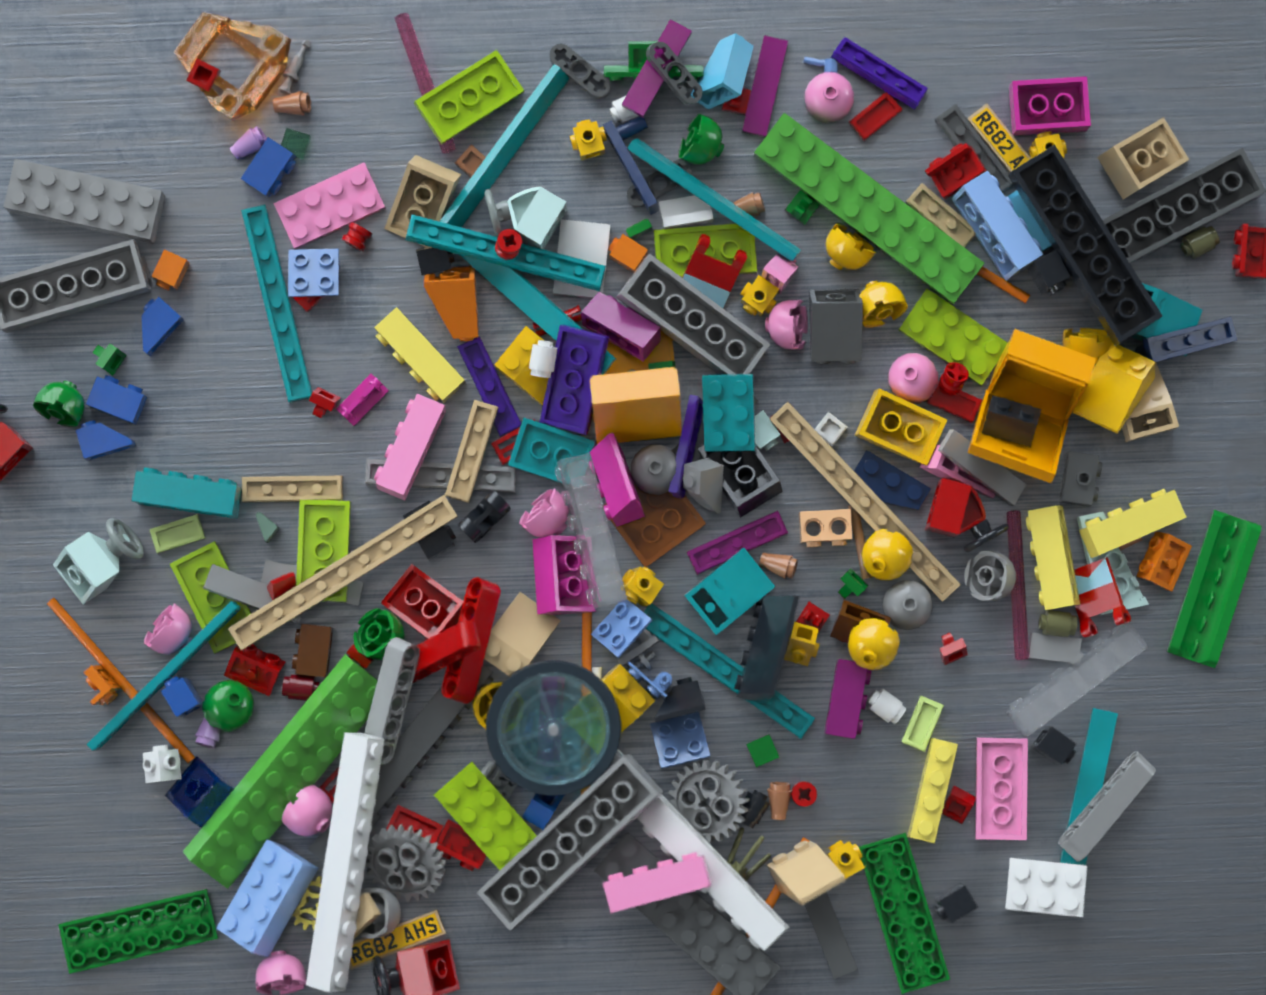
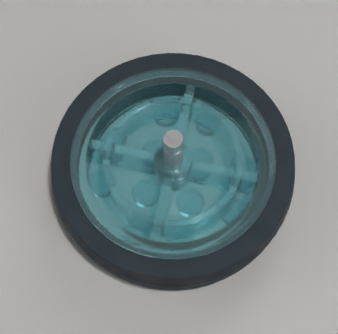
[486,660,621,795]

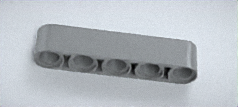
[364,637,420,764]
[1058,751,1156,861]

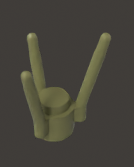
[727,827,771,882]

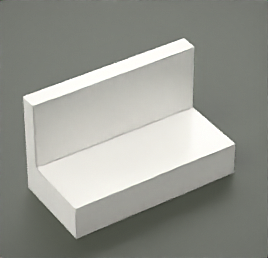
[659,195,713,229]

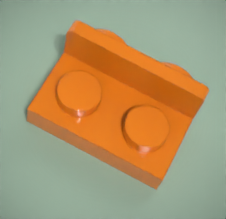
[1136,531,1192,592]
[84,665,120,706]

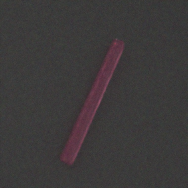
[395,13,456,154]
[1007,510,1029,660]

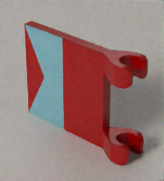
[682,234,747,308]
[1074,557,1131,637]

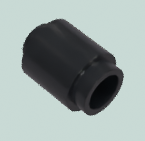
[741,790,770,829]

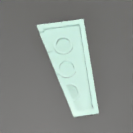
[1076,512,1149,615]

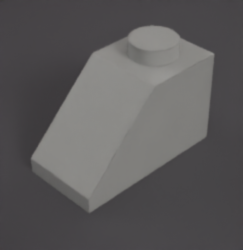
[683,458,723,514]

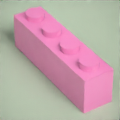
[374,394,446,501]
[603,852,712,913]

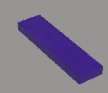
[831,36,928,110]
[457,336,521,437]
[668,395,703,499]

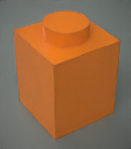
[608,234,648,273]
[151,249,190,291]

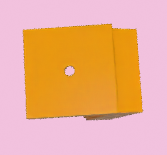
[967,329,1096,483]
[590,331,682,445]

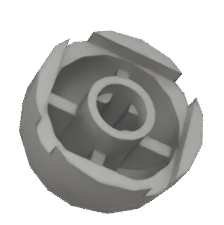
[631,445,676,495]
[965,551,1016,601]
[882,580,933,630]
[359,887,401,939]

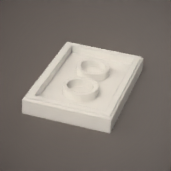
[553,219,611,299]

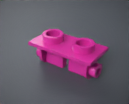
[336,374,389,426]

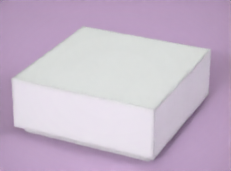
[815,412,848,447]

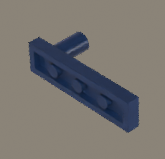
[603,116,659,215]
[1134,316,1238,362]

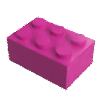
[1009,76,1091,136]

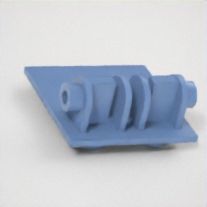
[288,249,340,297]
[591,597,652,658]
[627,661,672,700]
[650,712,710,769]

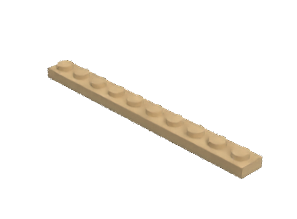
[770,402,961,602]
[228,495,458,650]

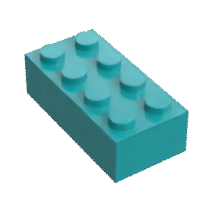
[131,467,242,519]

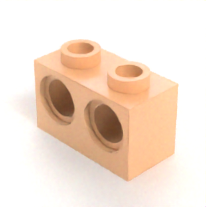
[799,509,852,548]

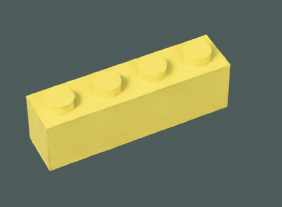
[374,307,466,403]
[1079,489,1187,558]
[1026,505,1080,610]
[907,738,958,843]

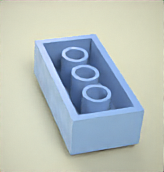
[951,171,1043,281]
[217,839,319,957]

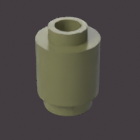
[1180,226,1220,259]
[1038,610,1077,637]

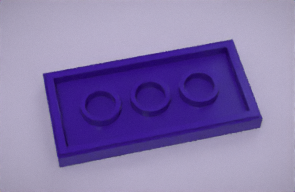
[539,325,609,435]

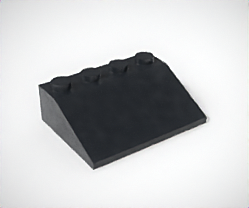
[734,595,800,705]

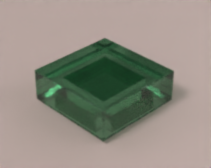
[281,128,311,160]

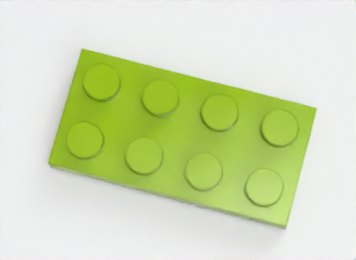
[414,50,525,145]
[654,224,757,277]
[898,288,1007,386]
[296,500,351,602]
[170,541,252,654]
[434,761,537,870]

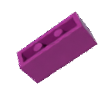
[581,292,661,362]
[824,659,872,739]

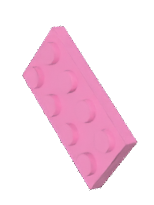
[274,162,386,250]
[975,738,1028,840]

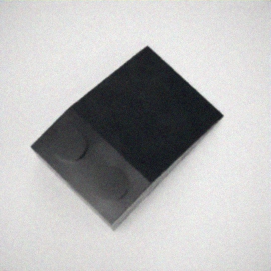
[698,445,783,518]

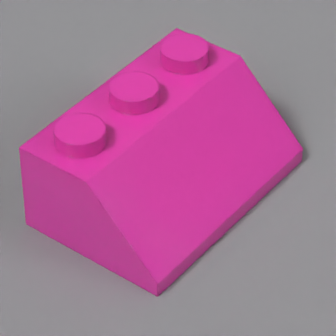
[588,433,645,527]
[533,535,596,615]

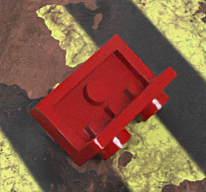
[925,143,987,199]
[1232,224,1266,279]
[436,819,487,872]

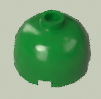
[678,114,724,165]
[33,380,85,427]
[353,608,405,660]
[202,680,254,732]

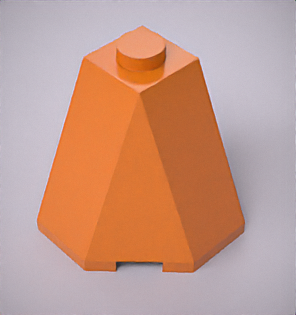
[424,266,479,341]

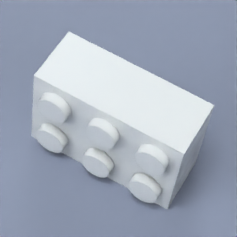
[1006,858,1088,918]

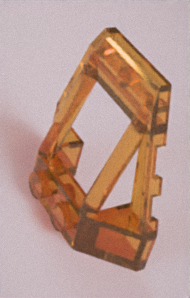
[174,12,291,121]

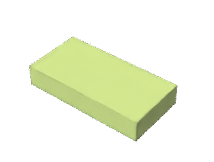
[149,514,206,554]
[901,695,944,752]

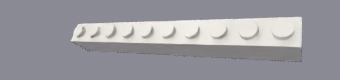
[306,733,384,992]
[587,749,789,951]

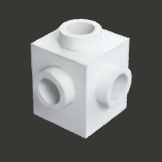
[143,745,181,783]

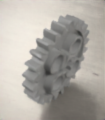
[668,760,749,843]
[365,824,446,902]

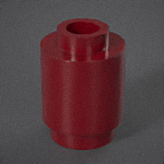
[282,674,320,701]

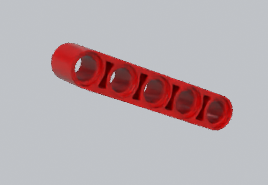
[442,577,501,704]
[412,621,480,684]

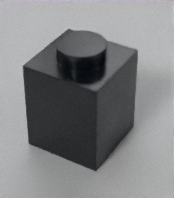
[416,246,455,275]

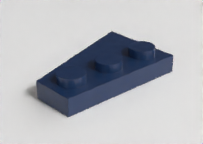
[854,450,931,511]

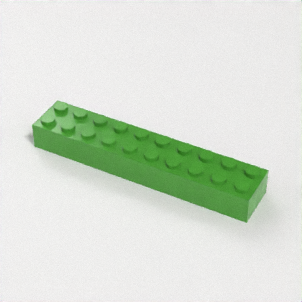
[754,113,985,305]
[183,654,378,889]

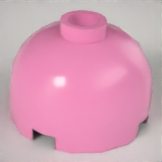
[805,72,854,123]
[765,300,808,350]
[888,353,939,404]
[519,489,569,538]
[144,603,192,655]
[282,785,333,837]
[255,951,307,995]

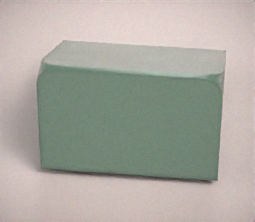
[255,512,280,543]

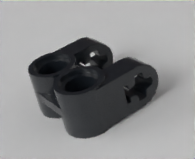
[457,489,511,543]

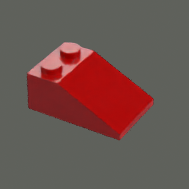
[381,564,463,640]

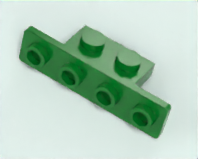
[604,41,703,80]

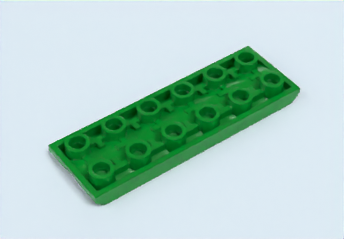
[1167,510,1262,668]
[858,832,950,994]
[58,889,218,974]

